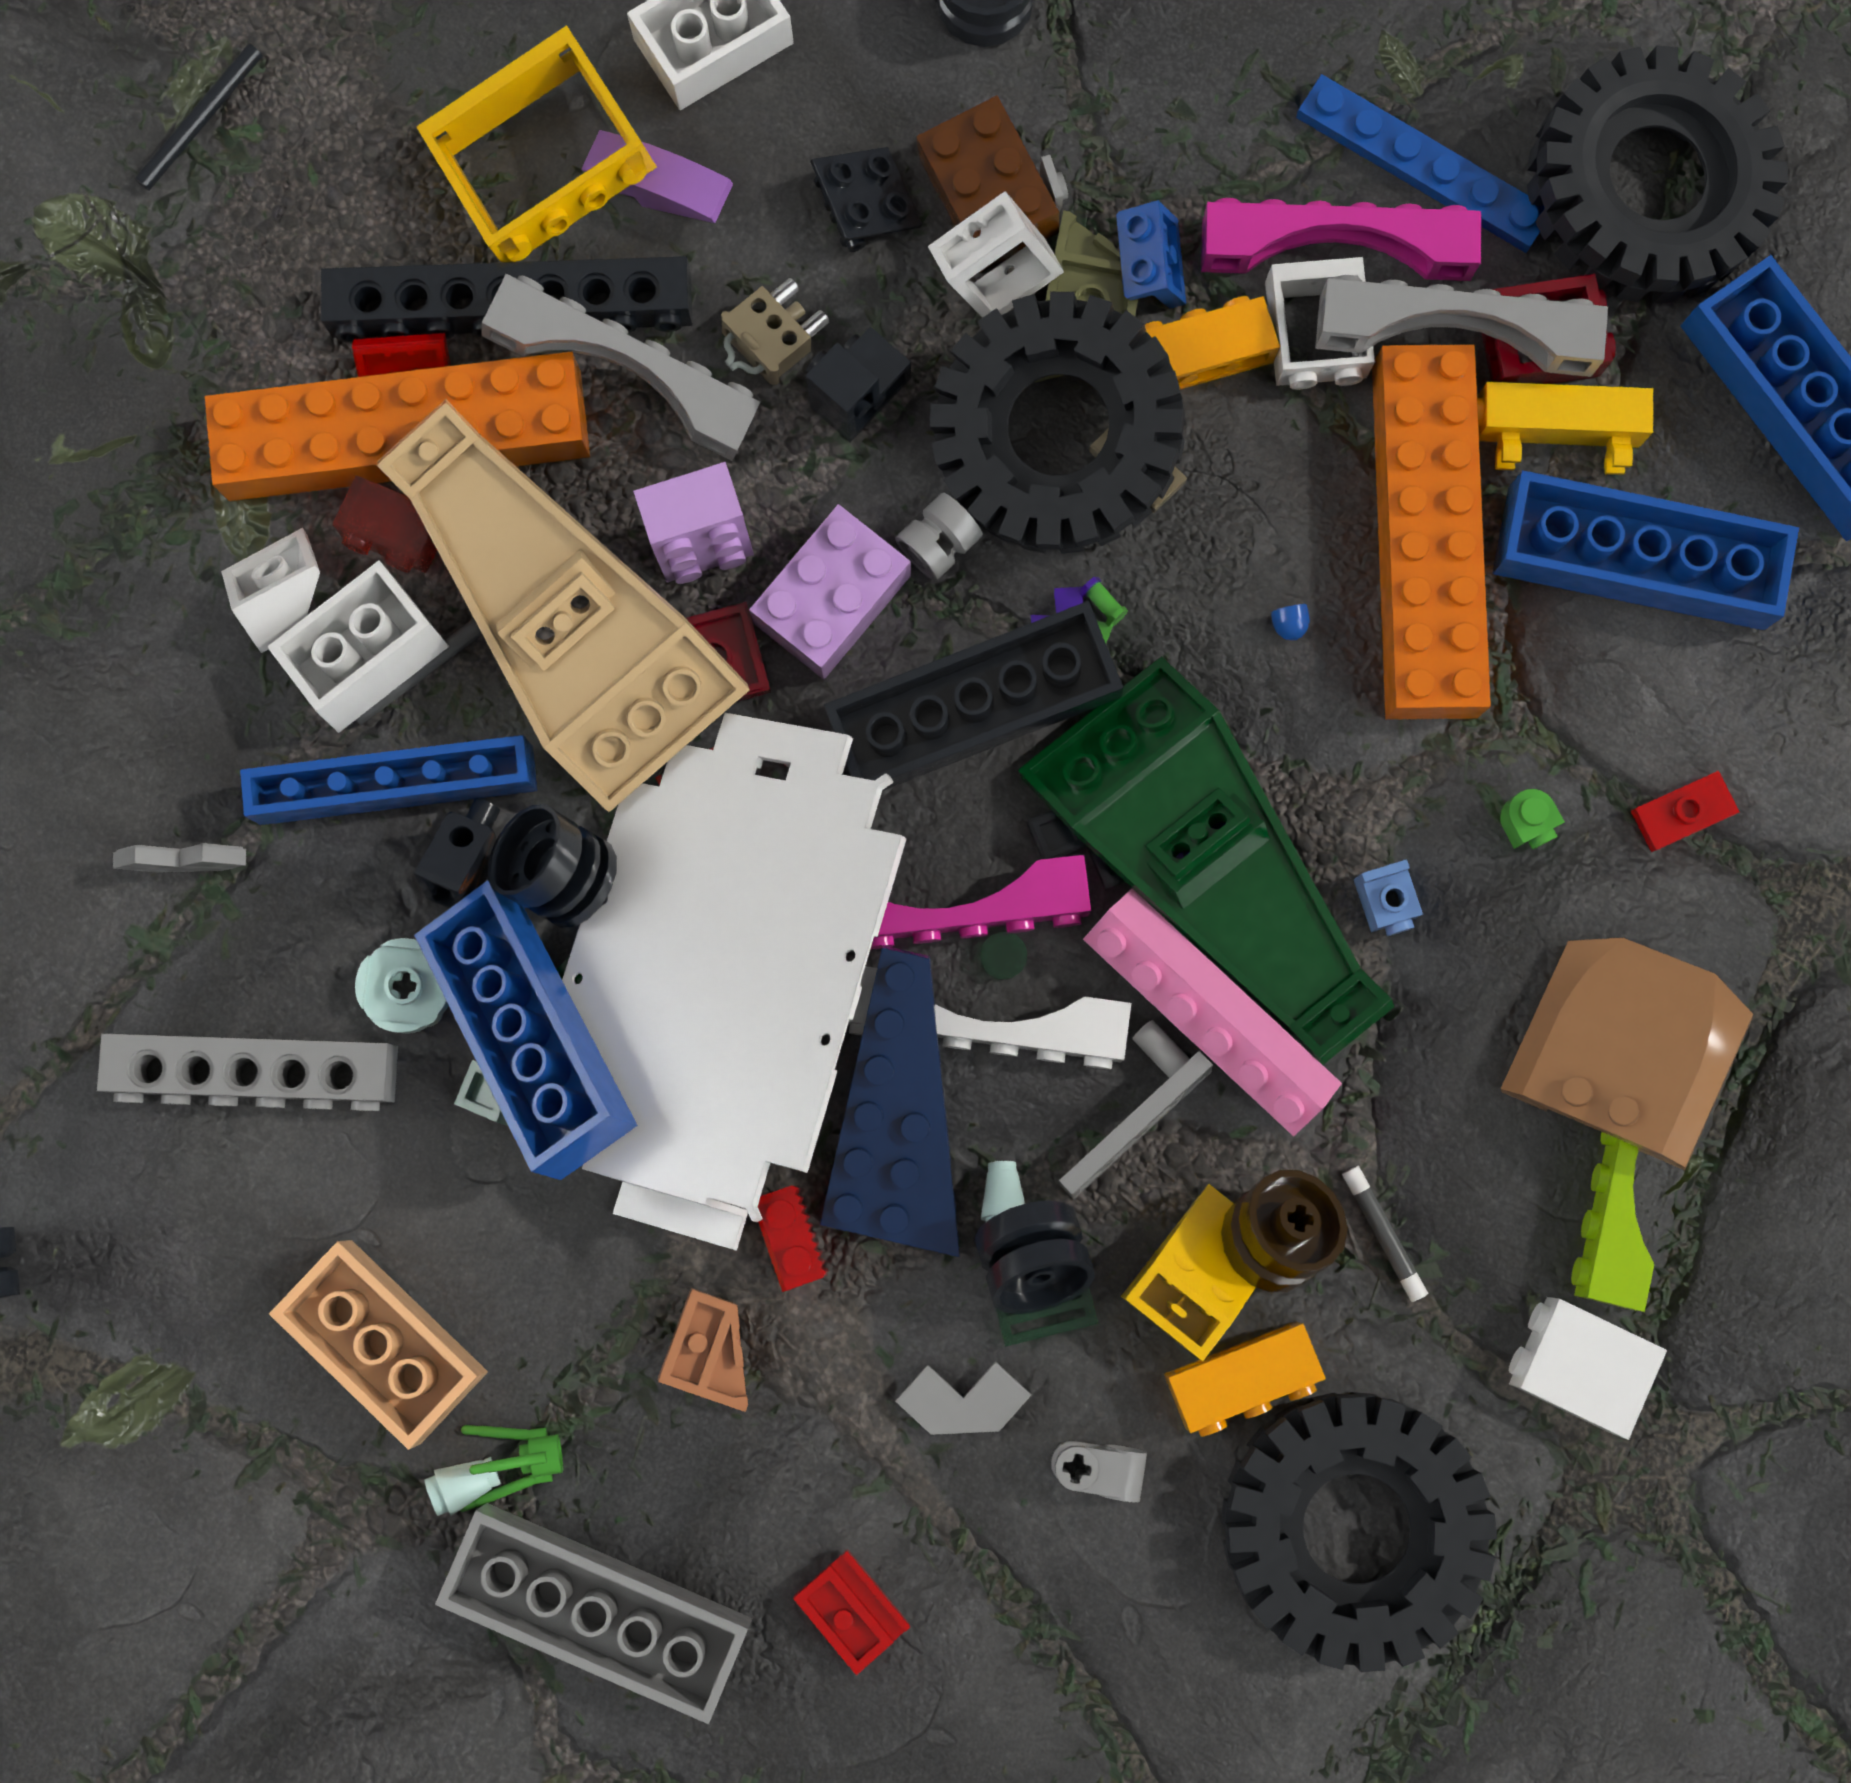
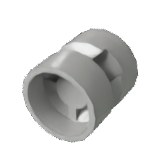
[895,493,983,581]

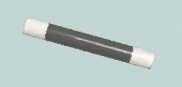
[1342,1165,1428,1302]

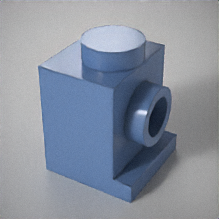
[1354,859,1423,936]

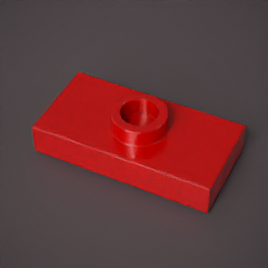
[351,333,451,377]
[1631,770,1740,853]

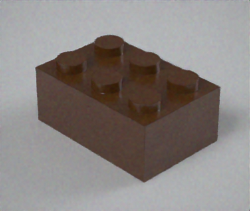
[916,95,1059,273]

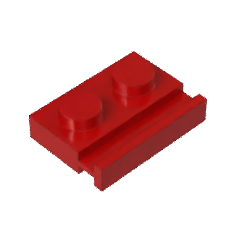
[793,1549,911,1676]

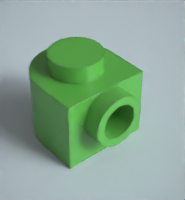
[1500,789,1565,850]

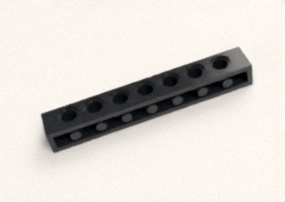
[321,256,693,343]

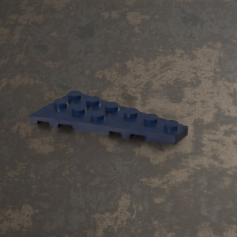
[820,946,960,1257]

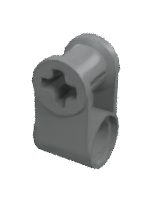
[1051,1441,1147,1502]

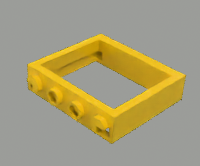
[416,25,657,262]

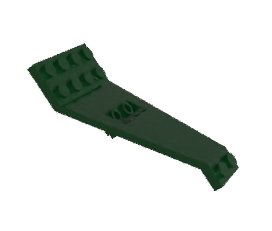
[1018,656,1394,1065]

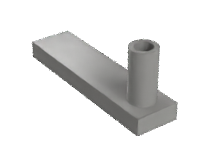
[1059,1020,1213,1200]

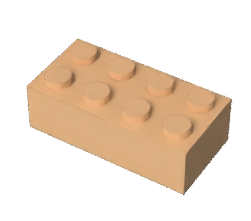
[269,1240,488,1450]

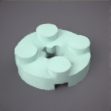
[355,938,449,1034]

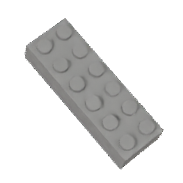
[435,1503,753,1724]

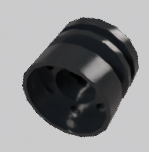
[488,804,617,928]

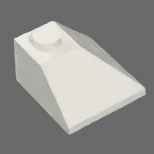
[221,528,320,653]

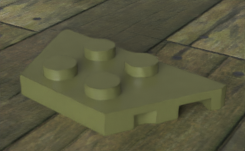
[1035,210,1138,383]

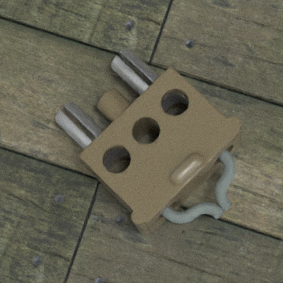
[721,278,829,385]

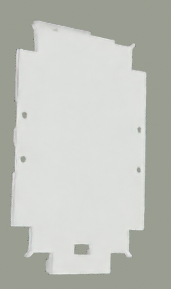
[562,713,906,1251]

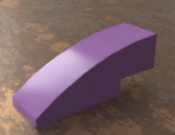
[581,130,733,223]

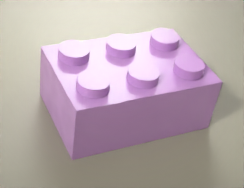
[633,462,754,584]
[749,504,911,680]

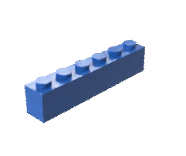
[240,735,538,825]

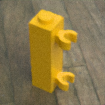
[1477,382,1653,475]

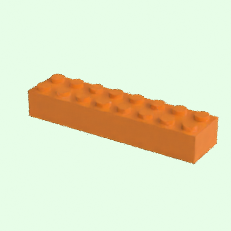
[1372,344,1491,720]
[205,351,590,501]

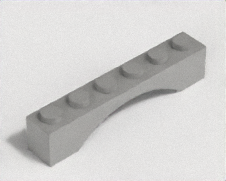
[482,274,760,461]
[1315,275,1608,377]

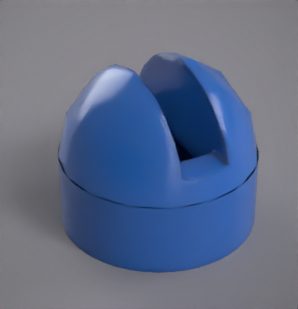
[1271,604,1310,640]

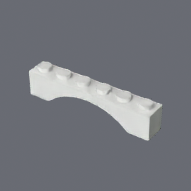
[848,966,1131,1069]

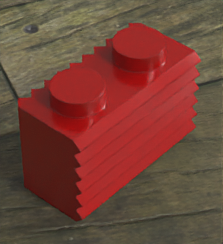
[757,1185,829,1292]

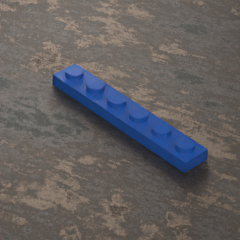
[1296,74,1545,253]

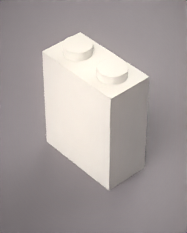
[1509,1297,1667,1440]

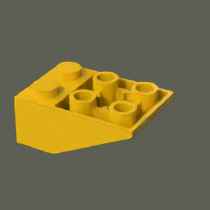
[1121,1184,1256,1361]

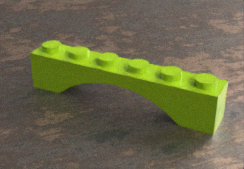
[1571,1132,1654,1312]

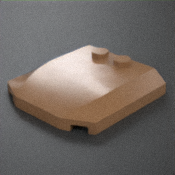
[1501,938,1753,1170]

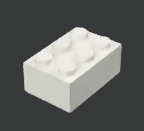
[627,0,794,110]
[267,560,449,733]

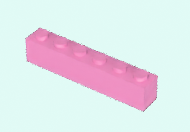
[1083,888,1342,1136]

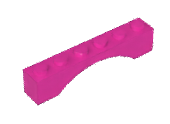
[1201,198,1481,281]
[871,855,1091,949]

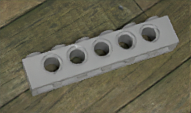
[97,1034,398,1111]

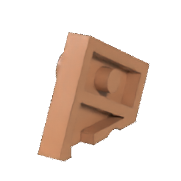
[657,1288,748,1412]

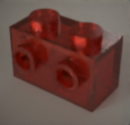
[332,475,437,573]

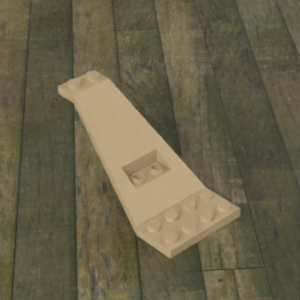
[377,399,750,812]

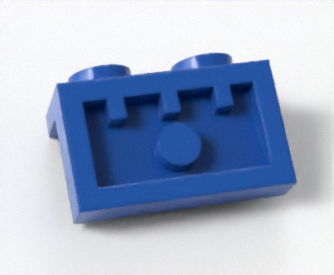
[1116,200,1186,309]

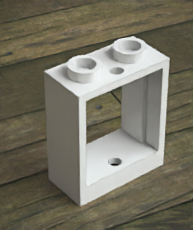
[928,191,1064,318]
[1265,257,1375,390]

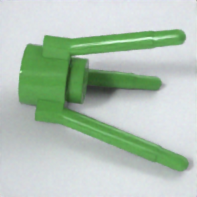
[460,1425,563,1512]

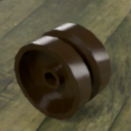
[1221,1170,1348,1292]

